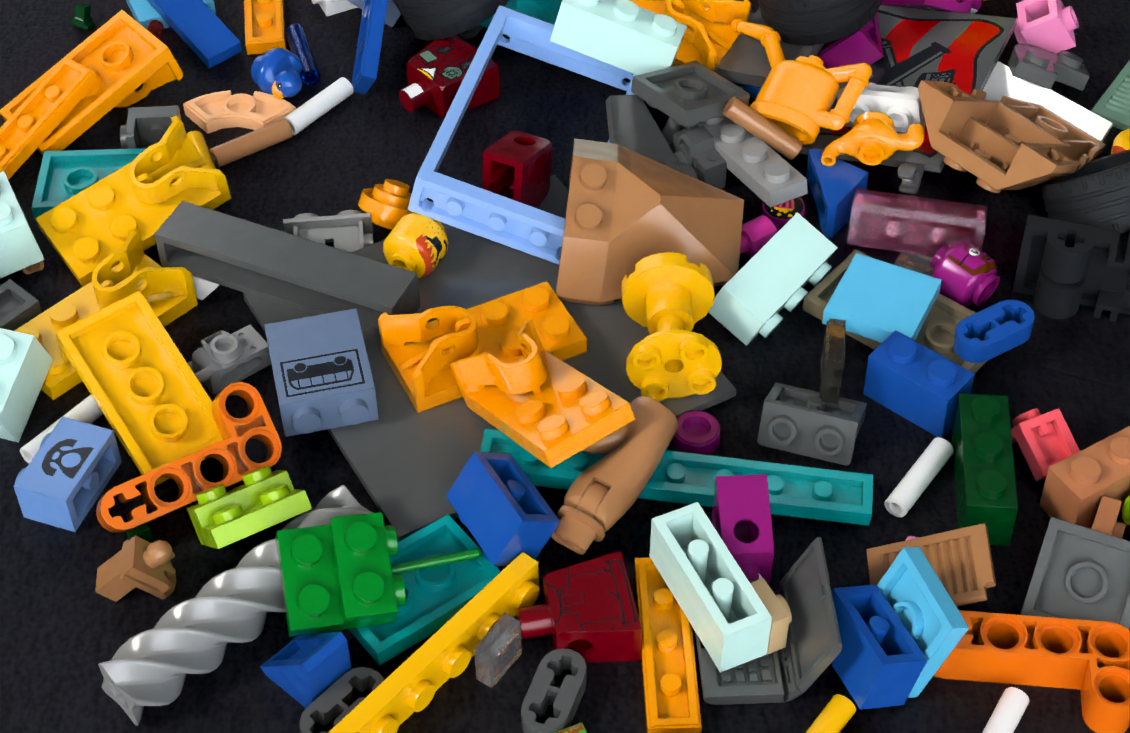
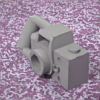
[188,324,271,395]

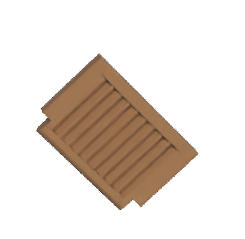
[866,523,996,607]

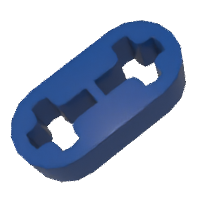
[953,300,1035,363]

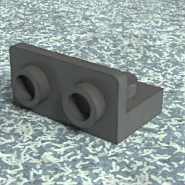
[757,382,868,466]

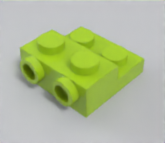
[186,465,312,549]

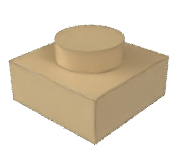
[750,578,792,655]

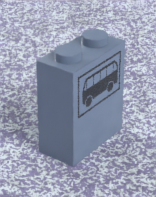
[264,308,379,437]

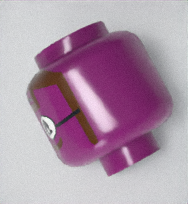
[930,241,1000,307]

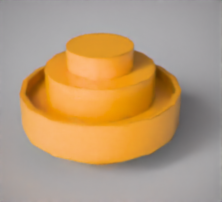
[358,179,414,229]

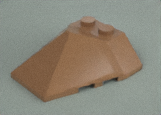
[918,80,1106,193]
[556,138,744,306]

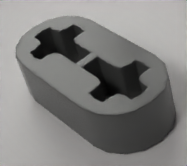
[521,648,587,733]
[299,667,384,733]

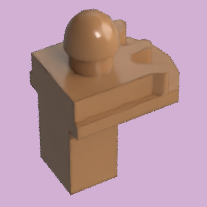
[95,535,176,602]

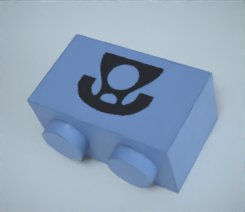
[13,416,122,532]

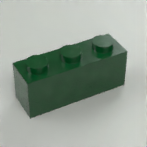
[952,393,1018,546]

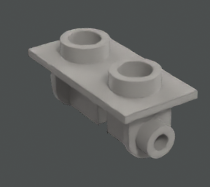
[283,210,374,252]

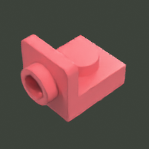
[1011,408,1080,482]

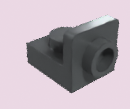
[120,105,182,149]

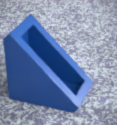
[806,149,869,238]
[260,631,352,708]

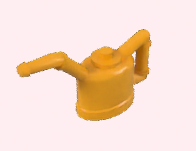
[731,19,872,145]

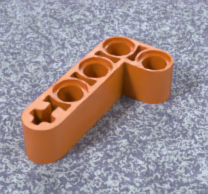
[96,382,282,533]
[934,610,1130,733]

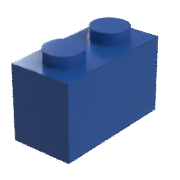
[863,330,975,438]
[446,452,560,566]
[831,585,927,710]

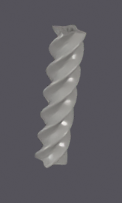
[98,485,373,726]

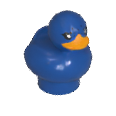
[251,48,303,99]

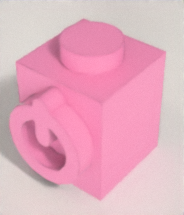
[1014,0,1079,54]

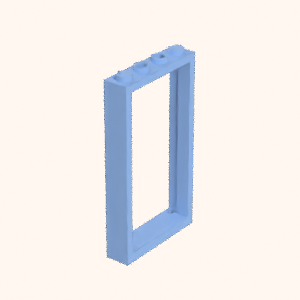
[408,5,636,265]

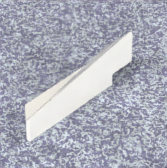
[983,61,1114,142]

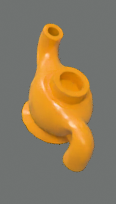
[821,111,925,166]

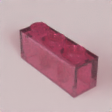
[846,188,987,256]

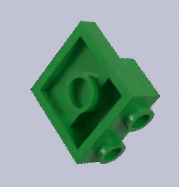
[275,512,406,637]

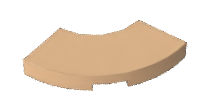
[183,90,296,134]

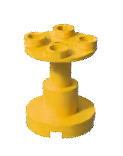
[621,252,722,402]

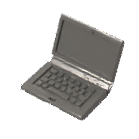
[694,537,842,705]

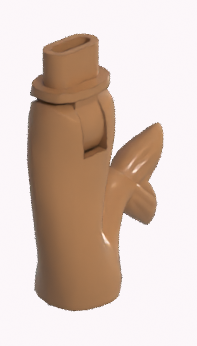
[551,396,679,555]

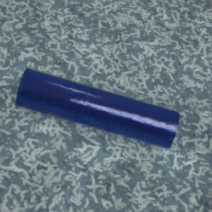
[285,24,321,87]

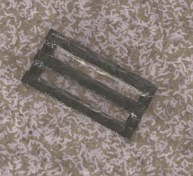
[819,318,846,404]

